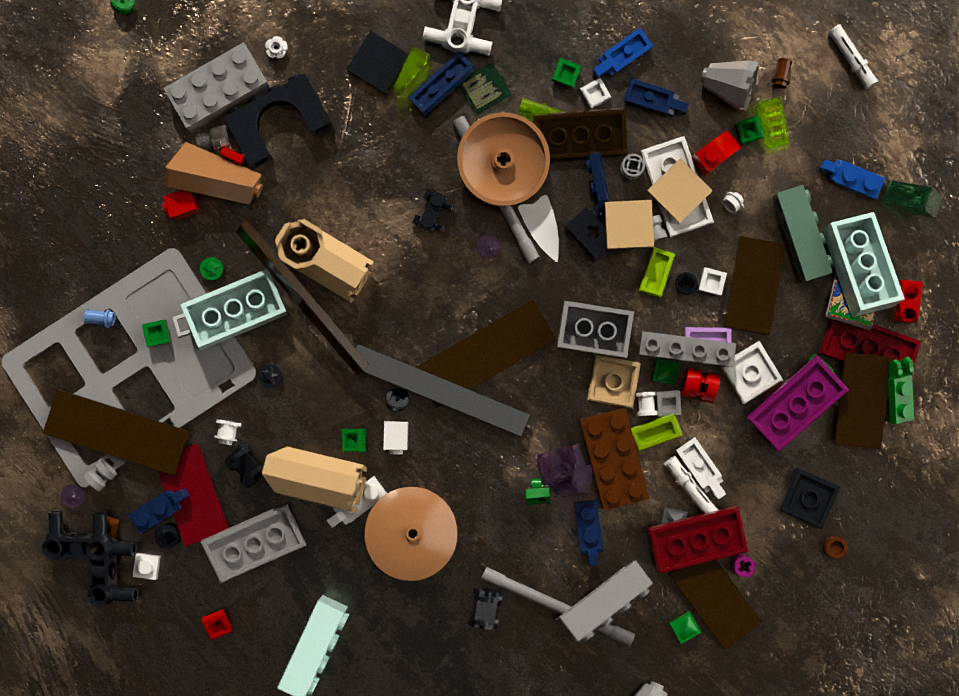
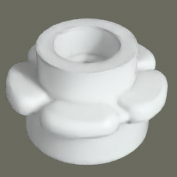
[265,36,288,59]
[722,192,744,213]

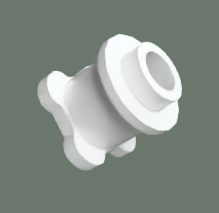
[214,419,242,445]

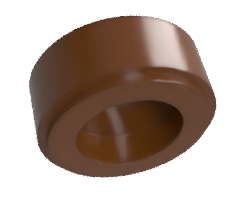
[823,536,848,560]

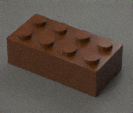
[578,408,650,511]

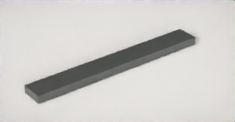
[356,344,530,436]

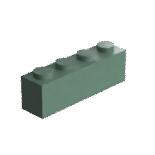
[772,185,834,283]

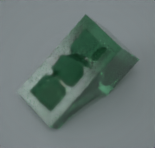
[883,180,943,218]

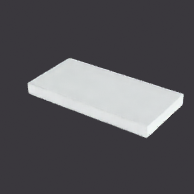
[640,136,714,238]

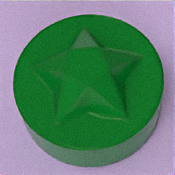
[110,0,134,14]
[200,257,224,281]

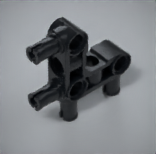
[42,510,138,607]

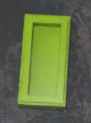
[639,247,675,298]
[631,413,682,451]

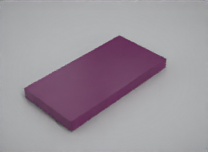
[747,355,849,452]

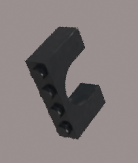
[223,73,333,169]

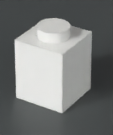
[384,421,409,454]

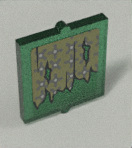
[459,62,511,115]

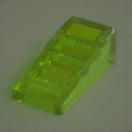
[394,47,430,95]
[756,97,790,149]

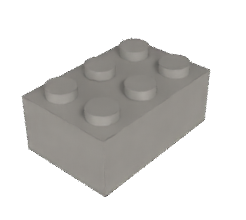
[556,301,634,359]

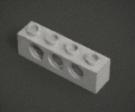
[639,331,736,368]

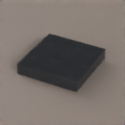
[347,31,410,95]
[778,468,840,529]

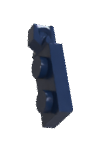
[623,78,689,116]
[586,152,610,218]
[128,488,190,535]
[574,500,603,566]

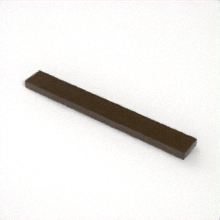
[236,220,369,375]

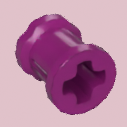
[731,554,755,577]

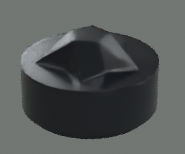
[675,270,699,295]
[258,364,282,387]
[385,388,409,412]
[155,524,179,548]

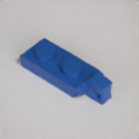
[592,28,653,79]
[819,159,885,200]

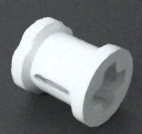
[636,392,658,416]

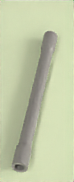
[452,116,540,263]
[481,567,635,647]

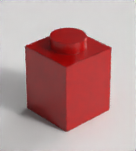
[162,190,201,221]

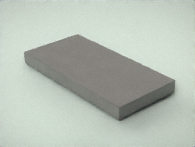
[201,503,306,583]

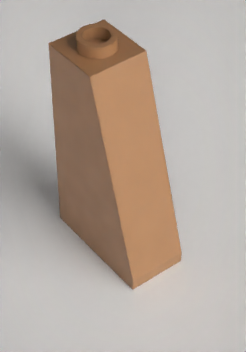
[163,142,263,204]

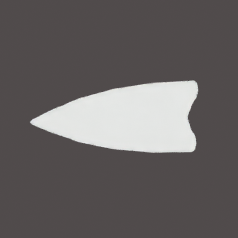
[518,195,559,262]

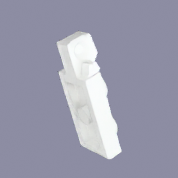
[675,437,726,499]
[327,476,387,528]

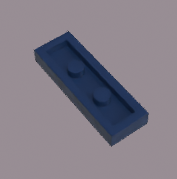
[408,52,476,116]

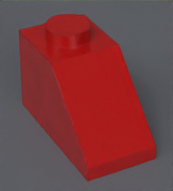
[692,130,741,176]

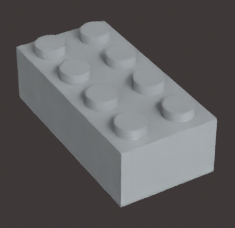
[163,42,271,133]
[554,560,653,644]

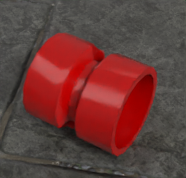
[680,367,720,404]

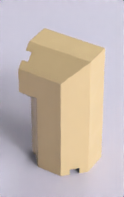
[275,219,375,303]
[262,447,367,513]

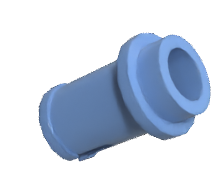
[84,309,116,328]

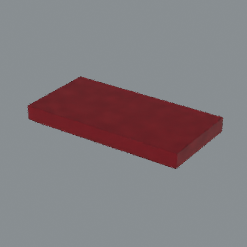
[818,318,922,366]
[158,443,229,547]
[647,505,749,574]

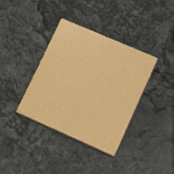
[647,158,713,224]
[604,200,654,249]
[587,355,641,408]

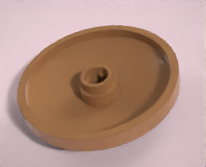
[457,112,550,206]
[364,487,457,581]

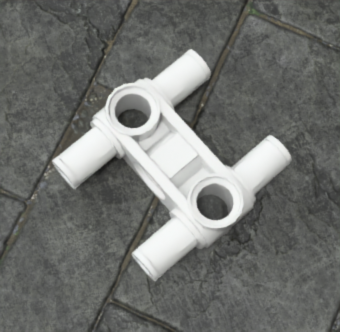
[422,0,502,56]

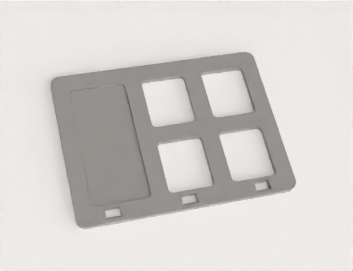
[2,248,257,487]

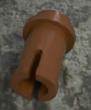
[772,58,793,89]

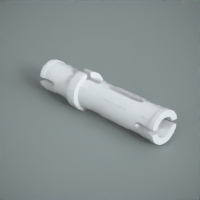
[828,24,878,89]
[663,456,718,514]

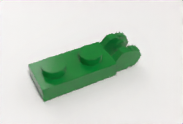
[888,357,914,424]

